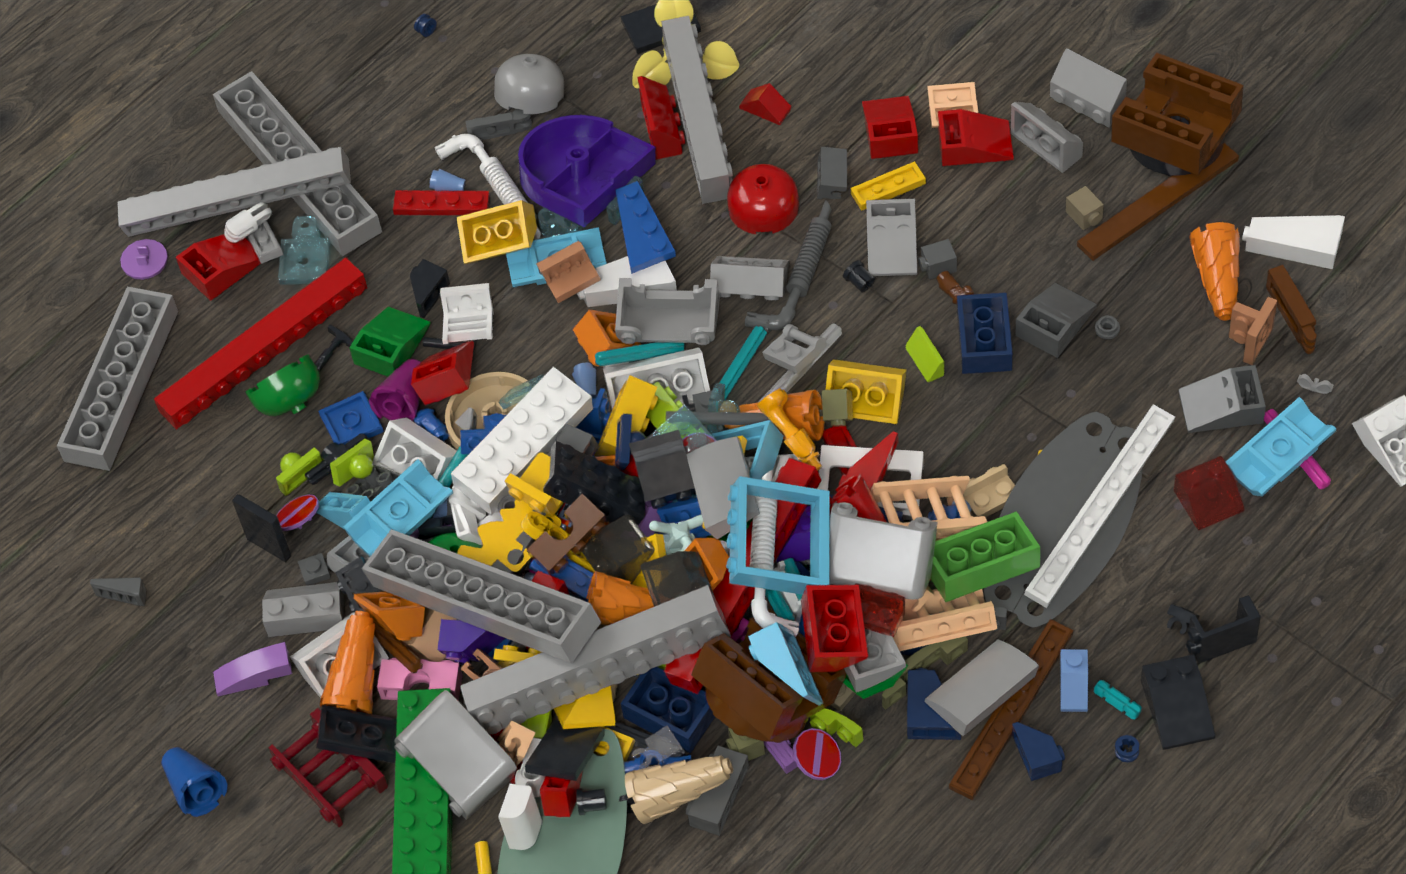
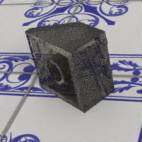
[582,515,655,584]
[640,551,714,607]

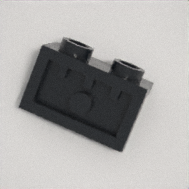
[335,556,382,613]

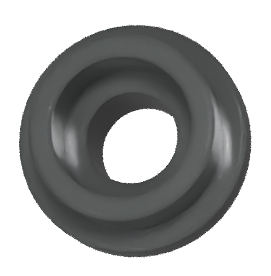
[1095,315,1120,339]

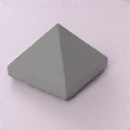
[455,408,478,430]

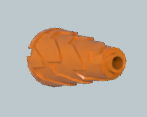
[1190,222,1240,321]
[724,390,824,441]
[586,571,675,626]
[320,611,375,714]

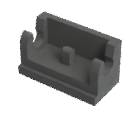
[817,147,847,199]

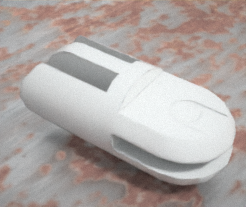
[225,202,272,242]

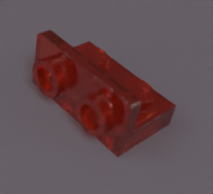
[855,583,905,637]

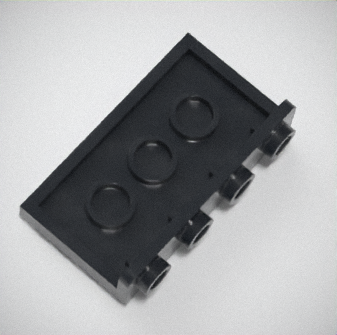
[543,441,645,533]

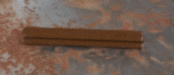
[373,621,423,673]

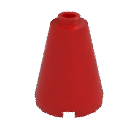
[829,475,887,522]

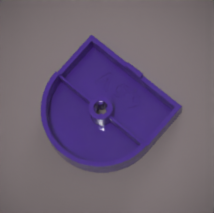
[518,115,656,227]

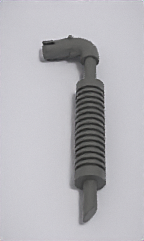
[745,200,832,332]

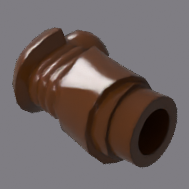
[936,271,974,305]

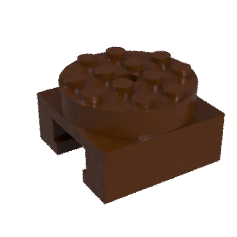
[691,609,847,743]

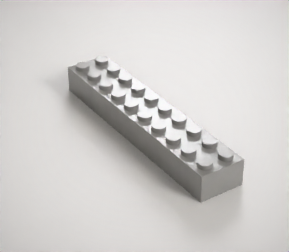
[213,71,382,257]
[362,529,601,663]
[460,585,731,734]

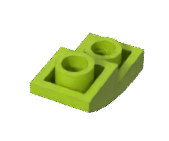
[810,708,863,747]

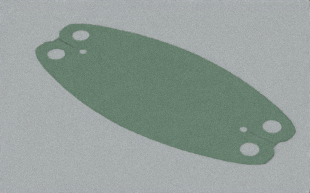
[497,729,627,874]

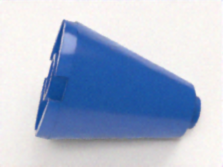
[161,747,227,817]

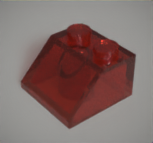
[1174,456,1244,530]

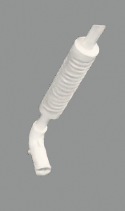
[434,134,541,240]
[750,470,799,637]

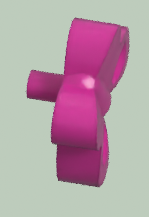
[731,618,749,644]

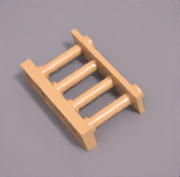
[871,476,987,541]
[884,589,997,651]

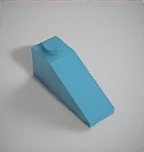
[316,492,370,529]

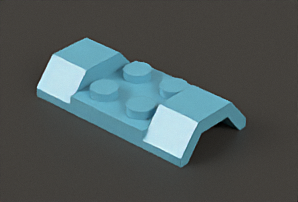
[506,227,607,287]
[1225,397,1336,496]
[343,459,453,557]

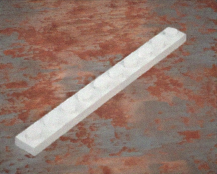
[1024,404,1175,608]

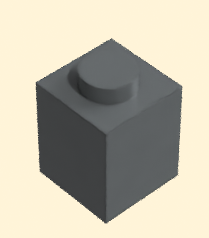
[918,239,957,280]

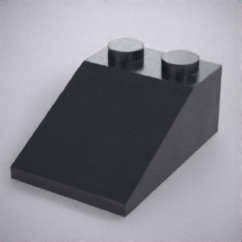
[1141,654,1215,750]

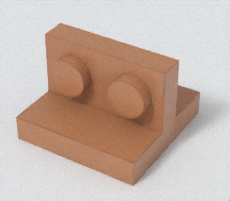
[536,241,601,303]
[1229,297,1277,365]

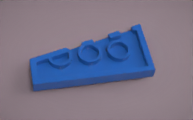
[616,181,676,274]

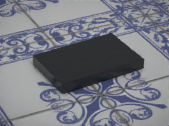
[620,4,701,54]
[232,494,291,563]
[316,705,397,763]
[525,720,605,781]

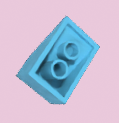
[748,622,823,705]

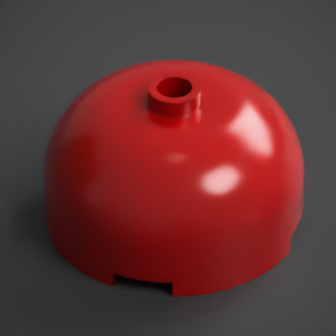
[727,164,799,234]

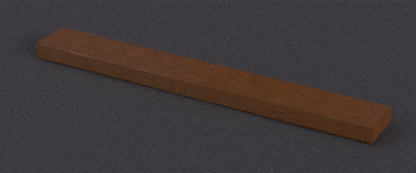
[1077,143,1239,261]
[949,619,1074,801]

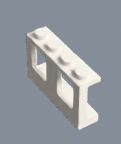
[817,445,924,520]

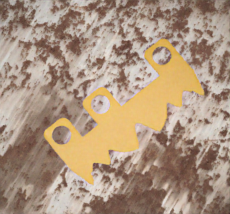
[457,500,561,572]

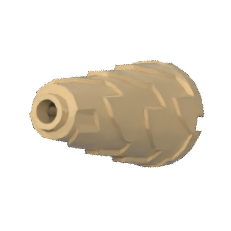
[625,755,733,824]

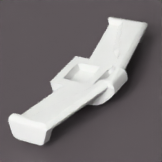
[449,485,486,545]

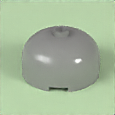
[494,54,564,114]

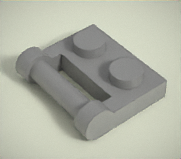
[762,324,826,374]

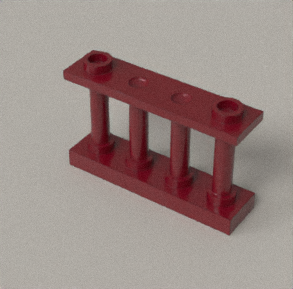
[268,708,388,827]

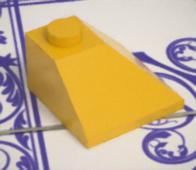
[554,685,615,729]

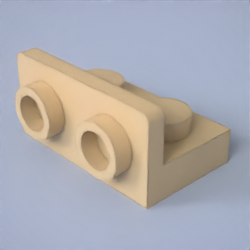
[963,464,1015,518]

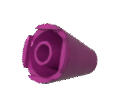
[369,359,421,421]

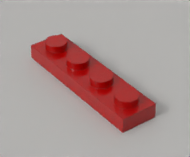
[393,190,490,215]

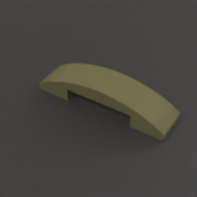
[882,637,968,710]

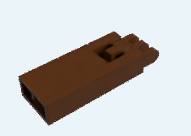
[1266,265,1317,354]

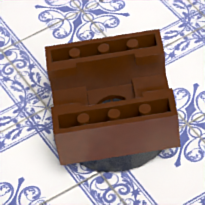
[1111,52,1244,176]

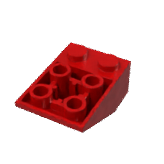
[862,96,918,159]
[938,109,1014,166]
[176,234,261,301]
[411,340,474,405]

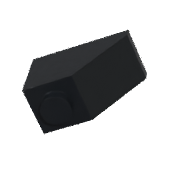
[410,259,450,319]

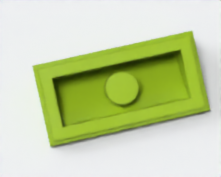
[906,326,944,382]

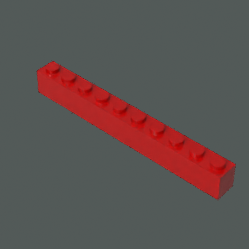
[154,257,367,430]
[664,458,822,694]

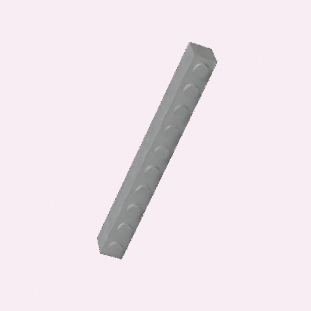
[118,147,351,237]

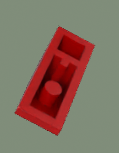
[839,431,899,491]
[540,771,583,817]

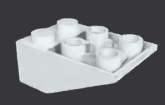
[1352,395,1406,487]

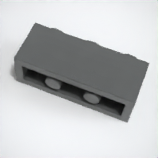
[686,746,749,836]

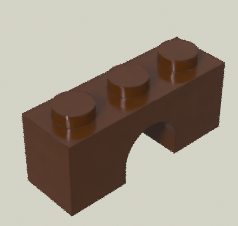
[527,494,606,576]

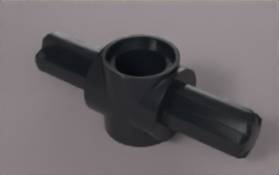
[305,433,369,485]

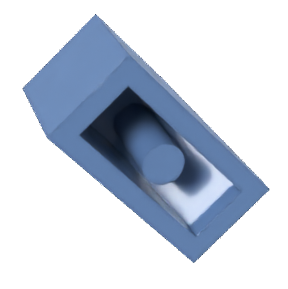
[1060,649,1088,712]

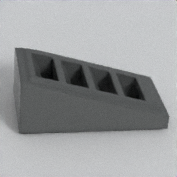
[90,577,147,606]

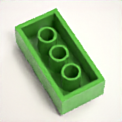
[930,511,1040,602]

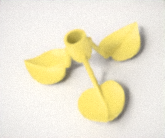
[632,0,739,88]

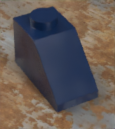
[1012,722,1065,781]

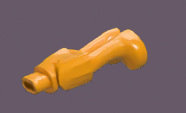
[757,388,823,471]

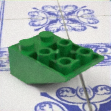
[349,307,431,376]

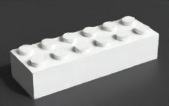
[451,367,593,516]

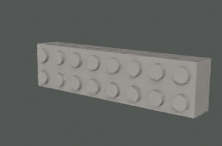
[661,16,733,204]
[57,286,178,471]

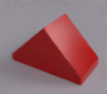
[739,83,791,125]

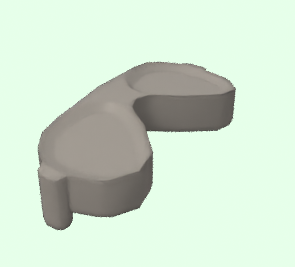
[1297,374,1334,394]

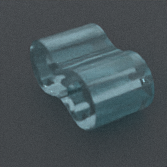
[538,208,583,238]

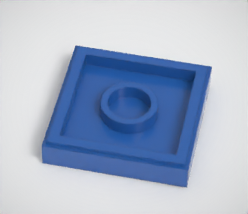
[318,391,384,445]

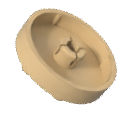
[445,372,534,450]

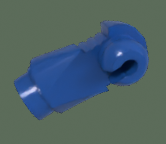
[413,408,449,441]

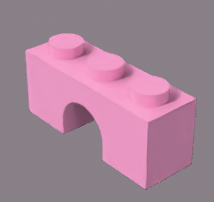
[377,658,462,702]

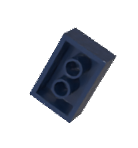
[957,293,1012,374]
[621,667,715,753]

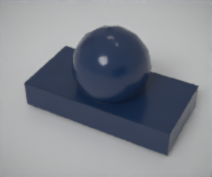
[615,413,647,470]

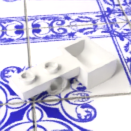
[498,738,546,850]

